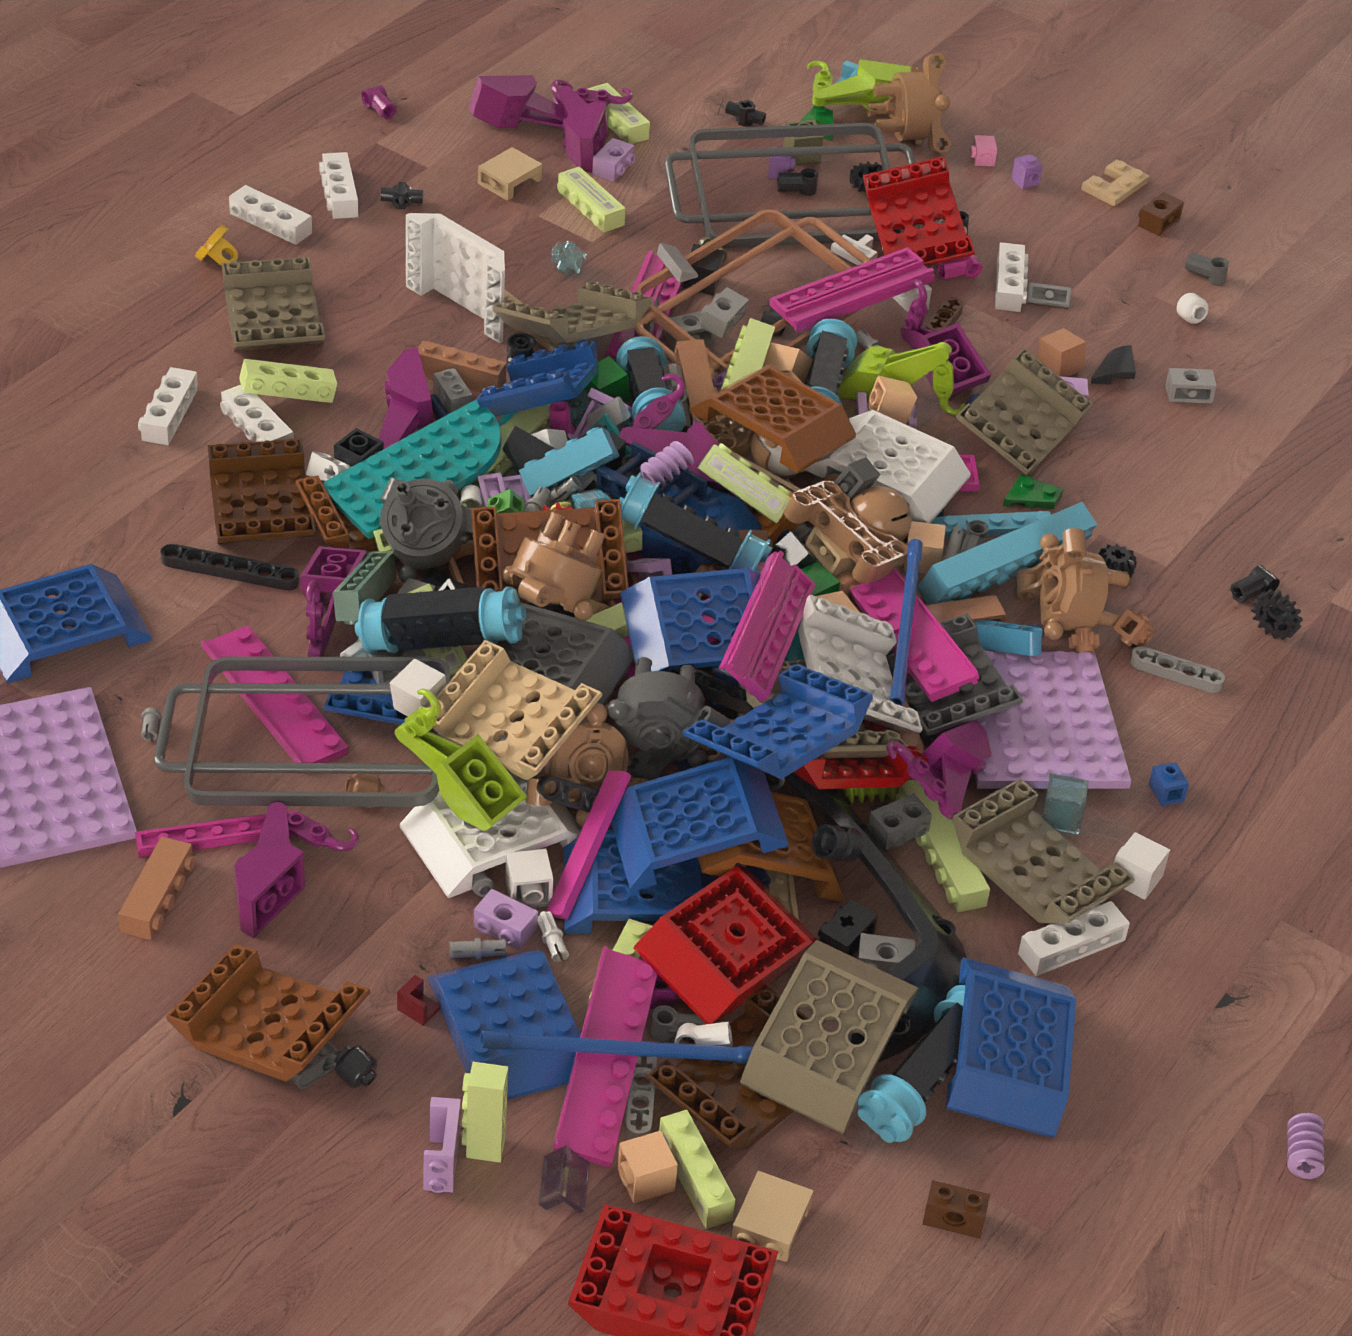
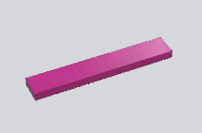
[545,770,631,919]
[135,810,296,858]

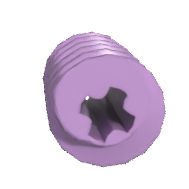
[640,441,694,486]
[1287,1113,1324,1179]

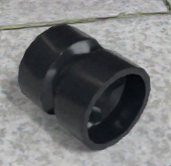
[506,333,536,367]
[812,824,863,862]

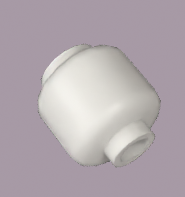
[1176,293,1209,324]

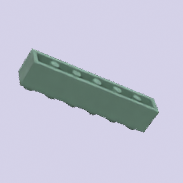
[333,551,397,625]

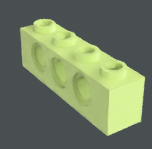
[239,359,337,403]

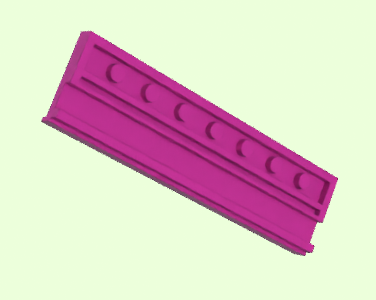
[769,247,935,333]
[605,251,683,359]
[719,550,816,703]
[849,568,979,702]
[201,625,349,763]
[552,946,657,1168]

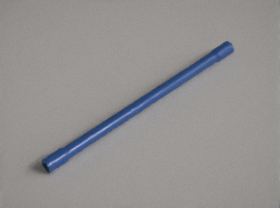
[889,539,923,706]
[481,1031,753,1064]

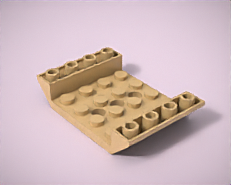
[428,640,603,780]

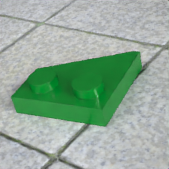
[800,105,833,141]
[1003,474,1063,509]

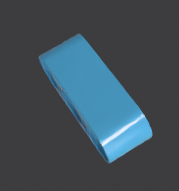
[975,620,1043,656]

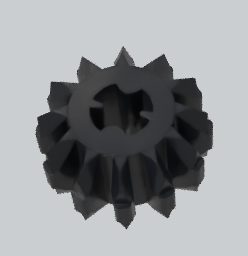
[1098,543,1137,578]

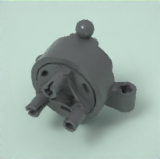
[380,478,473,583]
[608,657,730,780]

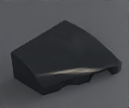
[1091,345,1136,385]
[502,426,556,474]

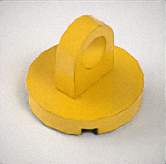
[195,224,238,266]

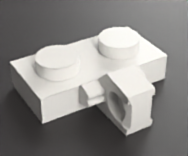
[831,234,877,265]

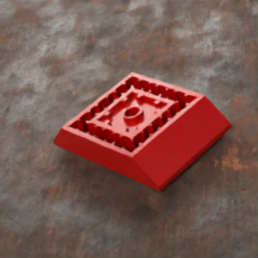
[633,865,819,1024]
[568,1204,778,1336]

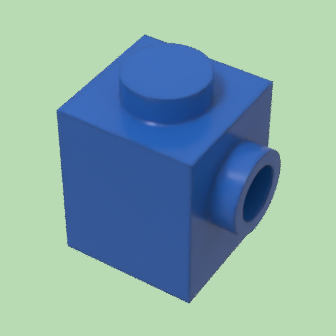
[1149,762,1189,806]

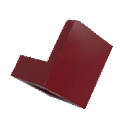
[397,975,440,1026]

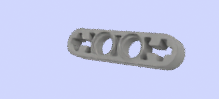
[1130,646,1225,693]
[625,1056,657,1140]

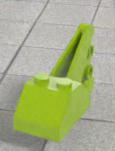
[807,59,918,111]
[838,342,965,416]
[395,688,527,831]

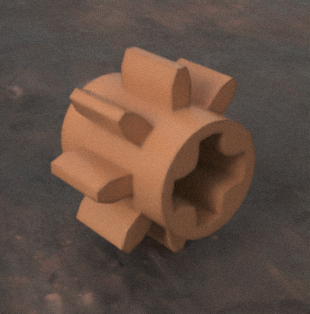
[1069,627,1100,653]

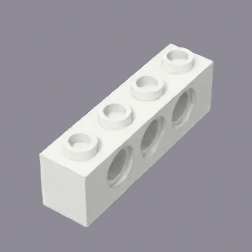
[319,152,358,219]
[229,185,312,245]
[995,242,1028,312]
[138,367,198,446]
[220,385,294,442]
[1018,901,1130,976]

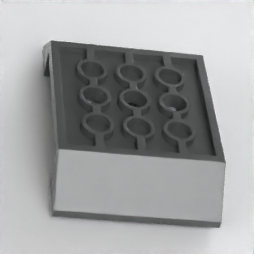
[476,603,634,705]
[886,613,1023,740]

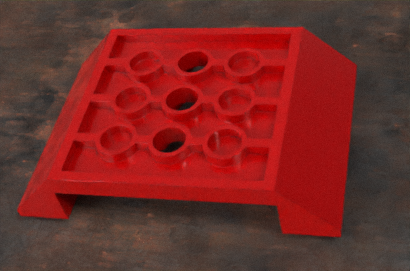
[863,156,975,266]
[794,719,928,789]

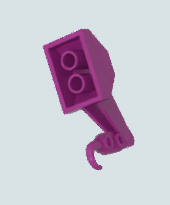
[468,75,573,128]
[558,86,633,172]
[901,279,991,396]
[379,347,434,449]
[620,374,730,492]
[301,546,367,657]
[886,720,992,819]
[234,802,359,938]

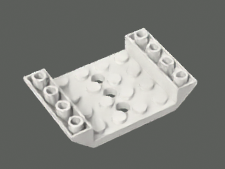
[406,213,505,343]
[805,410,971,523]
[798,595,923,733]
[400,772,582,898]

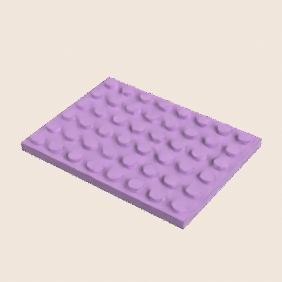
[974,651,1131,789]
[0,687,137,868]

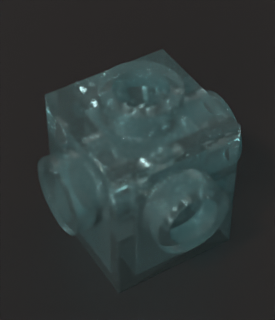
[550,240,587,273]

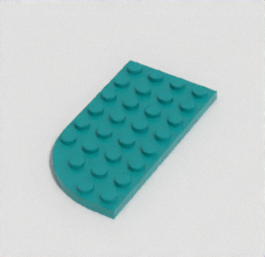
[322,399,502,539]

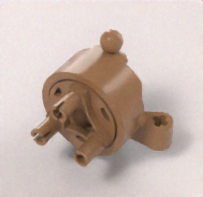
[867,53,951,154]
[502,511,610,621]
[1016,528,1129,640]
[525,703,650,827]

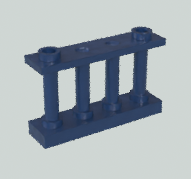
[597,442,707,506]

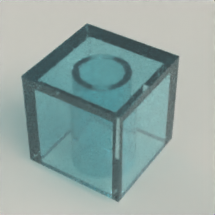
[1042,773,1089,834]

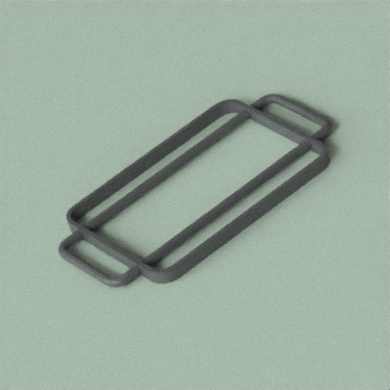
[664,123,916,248]
[154,656,451,807]

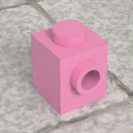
[970,135,997,166]

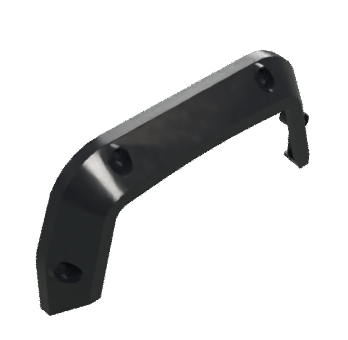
[677,769,967,1063]

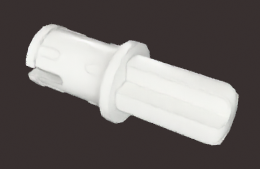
[538,911,569,962]

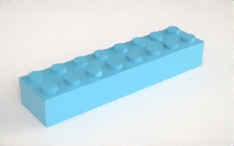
[917,502,1097,605]

